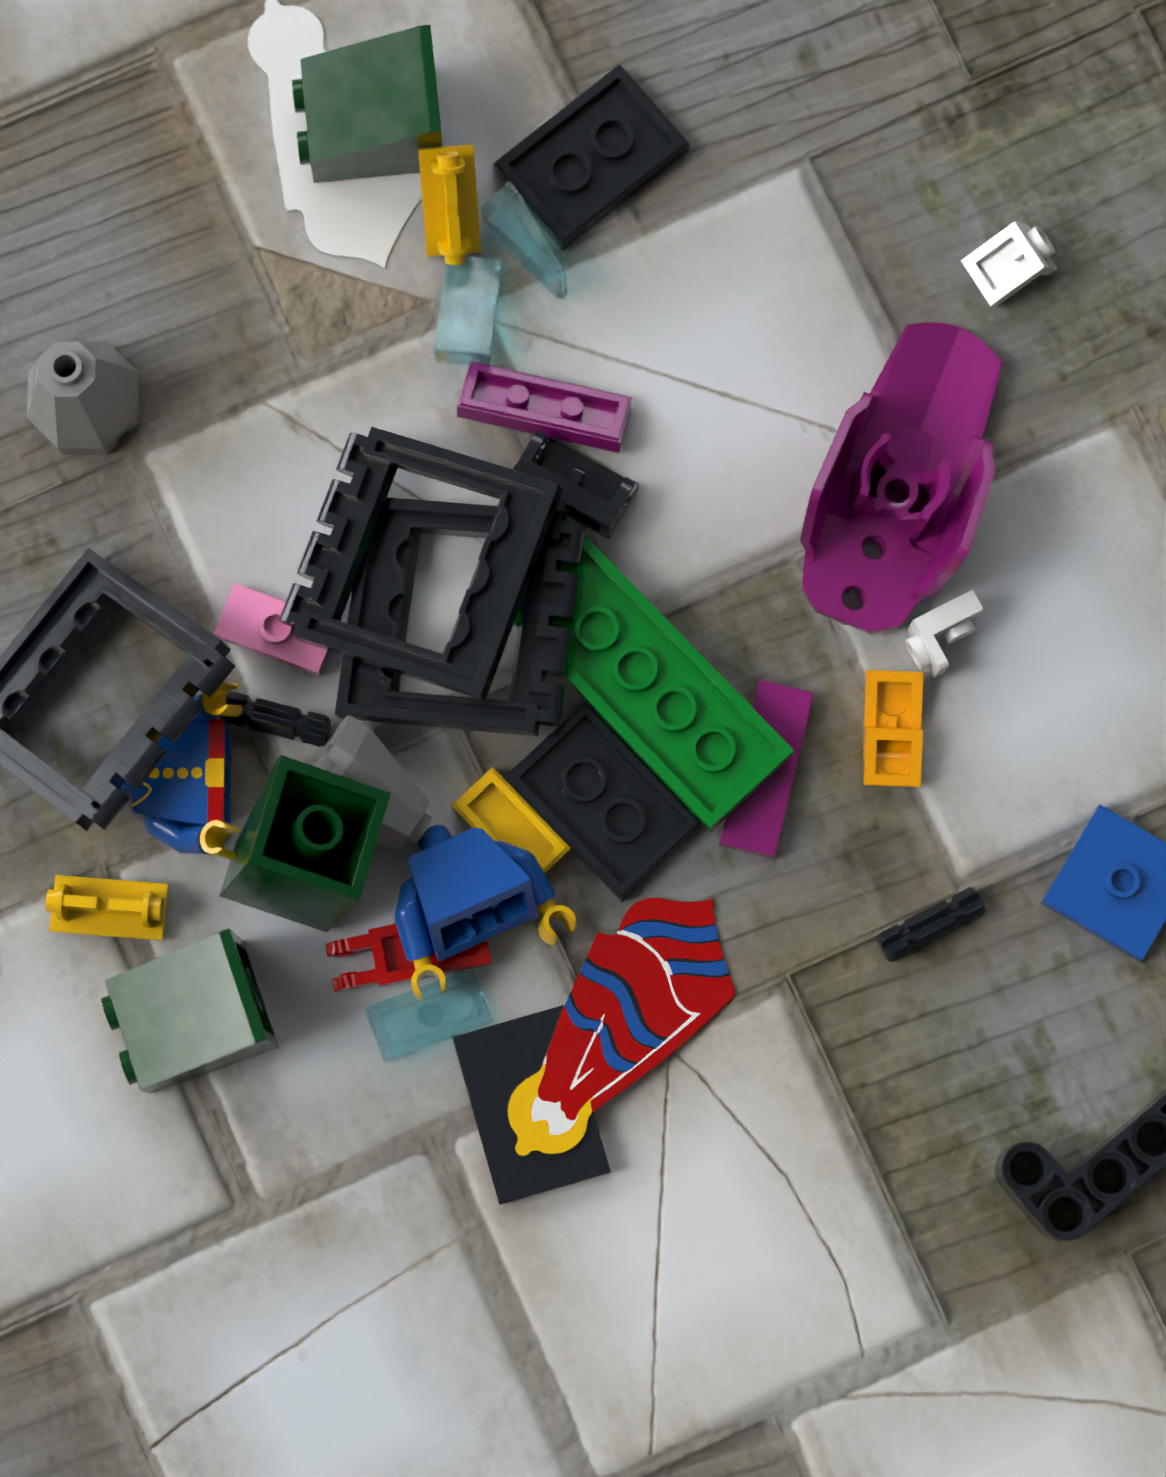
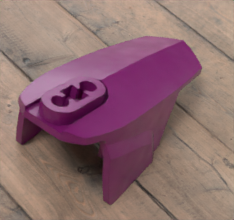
[800,322,1002,635]

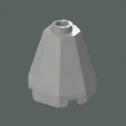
[26,341,142,454]
[314,715,432,850]

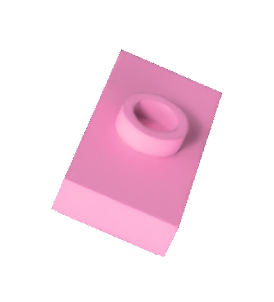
[214,583,330,677]

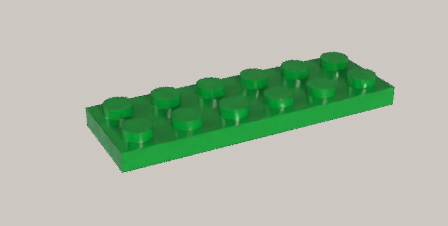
[513,516,794,832]

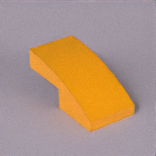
[863,669,924,787]

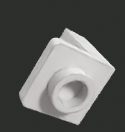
[960,221,1057,307]
[905,589,984,678]

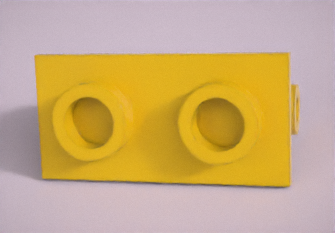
[418,144,481,265]
[46,875,169,941]

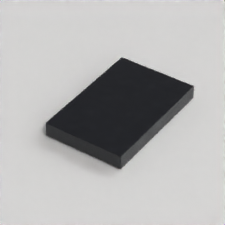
[493,64,689,250]
[504,701,703,902]
[452,1005,611,1205]

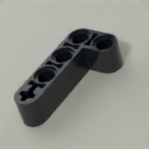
[994,1089,1166,1241]

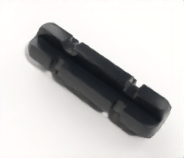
[220,691,331,747]
[877,887,986,961]

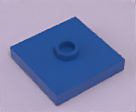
[1040,804,1166,962]

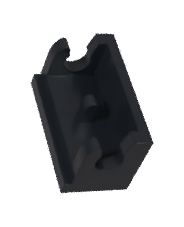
[513,430,639,539]

